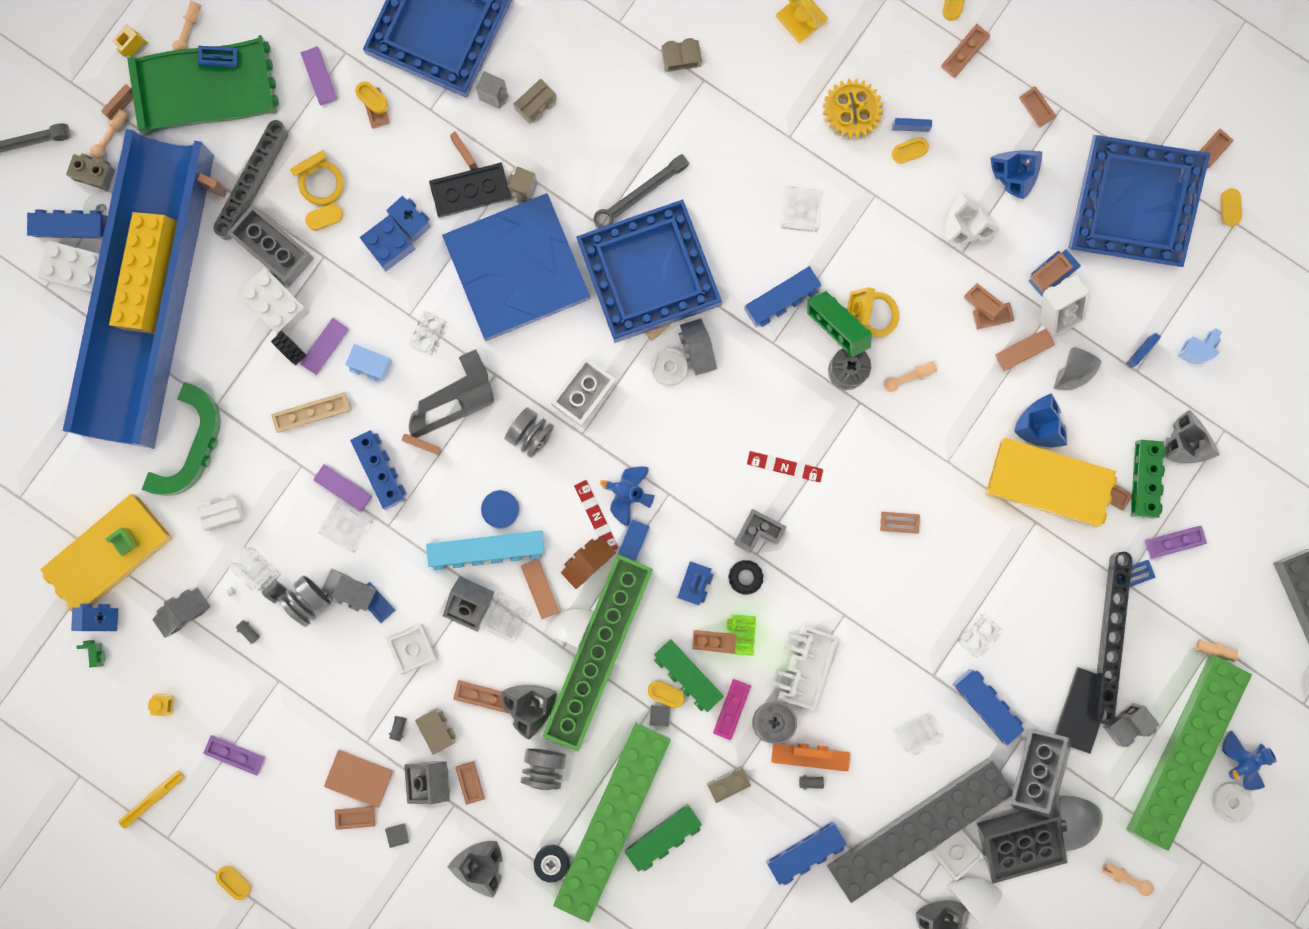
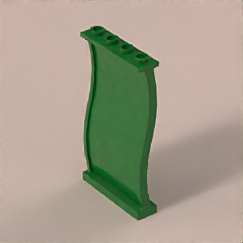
[127,35,279,136]

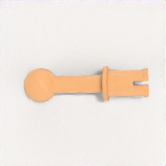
[172,0,202,50]
[90,109,129,159]
[884,361,938,392]
[1101,861,1154,896]

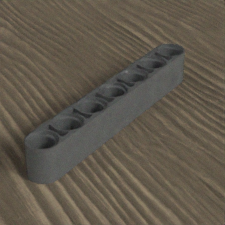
[213,120,288,240]

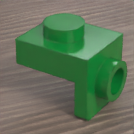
[76,640,106,668]

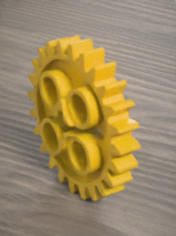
[822,78,884,140]

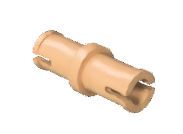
[1196,639,1238,662]

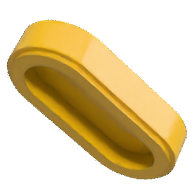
[942,0,964,21]
[355,81,388,114]
[892,137,929,164]
[1220,188,1242,227]
[305,204,343,231]
[648,681,685,708]
[216,866,251,900]

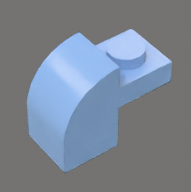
[1178,328,1222,364]

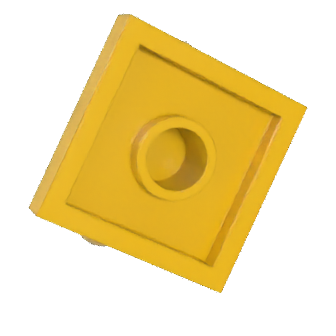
[775,0,828,44]
[290,149,344,206]
[847,287,899,337]

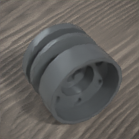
[827,348,872,390]

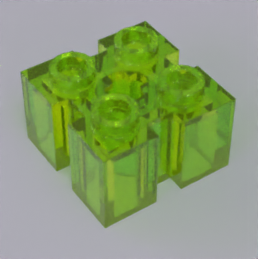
[726,614,756,656]

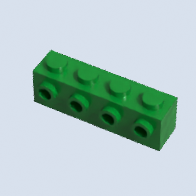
[807,291,872,357]
[1130,439,1166,519]
[654,639,724,713]
[624,803,702,872]

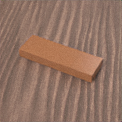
[941,23,991,79]
[995,329,1055,371]
[521,559,560,619]
[692,630,737,654]
[453,680,510,714]

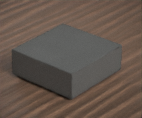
[261,579,287,603]
[649,705,670,727]
[385,823,410,848]

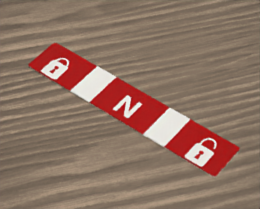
[747,451,824,483]
[574,480,619,551]

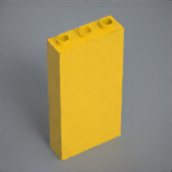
[985,438,1117,527]
[40,494,173,612]

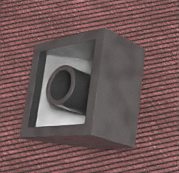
[443,576,494,632]
[404,761,450,804]

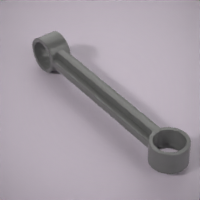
[0,123,71,153]
[593,154,690,229]

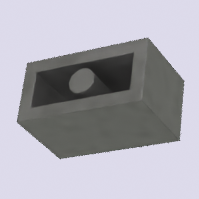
[476,71,509,109]

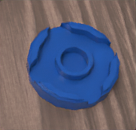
[481,490,520,529]

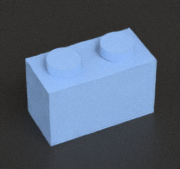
[345,344,392,382]

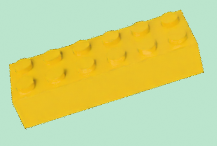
[109,212,177,334]

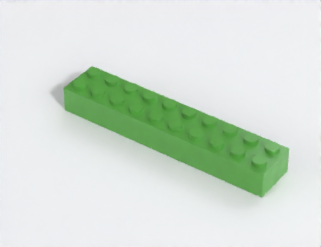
[542,554,653,751]
[1126,656,1253,851]
[553,722,671,923]

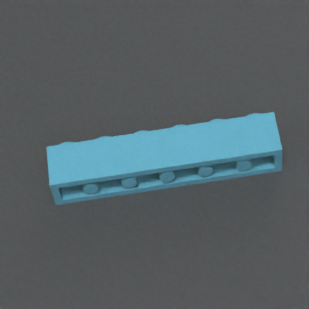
[426,530,545,571]

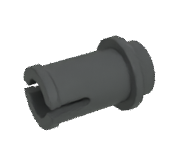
[235,620,260,645]
[388,715,407,741]
[799,775,824,790]

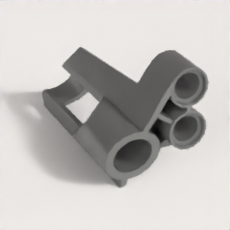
[409,349,494,438]

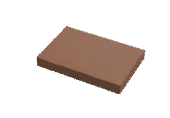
[324,749,393,808]

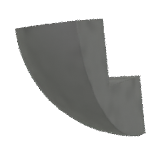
[1053,347,1102,390]
[1165,410,1220,463]
[502,685,557,740]
[1059,795,1103,851]
[447,841,503,898]
[916,900,970,929]

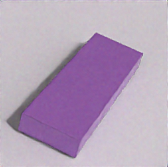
[300,46,338,106]
[300,317,349,376]
[313,464,372,512]
[1145,525,1207,559]
[203,735,266,776]

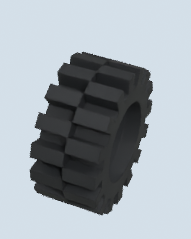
[270,331,306,366]
[728,560,764,595]

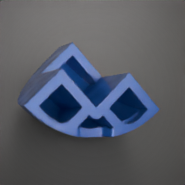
[991,150,1043,199]
[1014,393,1067,447]

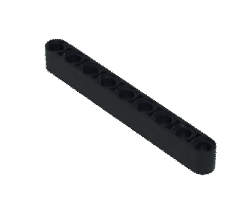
[1092,551,1132,725]

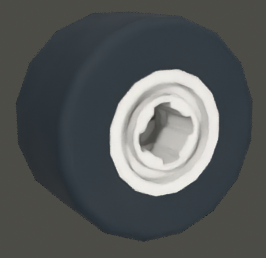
[533,845,569,883]

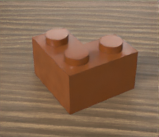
[560,536,616,589]

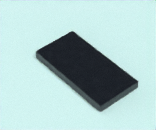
[429,162,511,218]
[1054,667,1110,754]

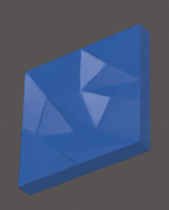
[363,0,512,98]
[1068,134,1211,267]
[442,193,591,342]
[576,199,722,344]

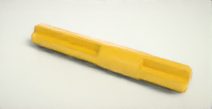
[118,770,185,829]

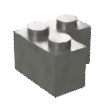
[678,318,717,376]
[734,509,787,553]
[322,568,376,612]
[152,588,211,638]
[1103,703,1160,747]

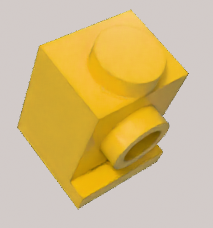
[112,24,148,57]
[148,694,175,716]

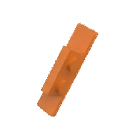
[771,743,850,772]

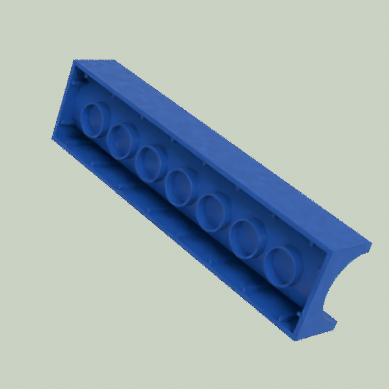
[62,129,214,449]

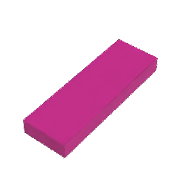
[713,679,751,740]

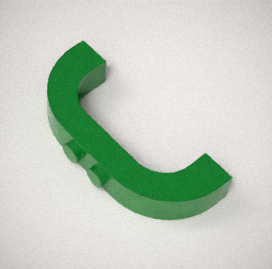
[141,382,221,496]

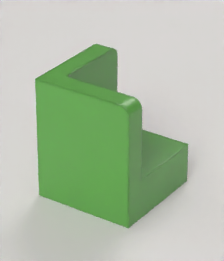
[105,528,139,556]

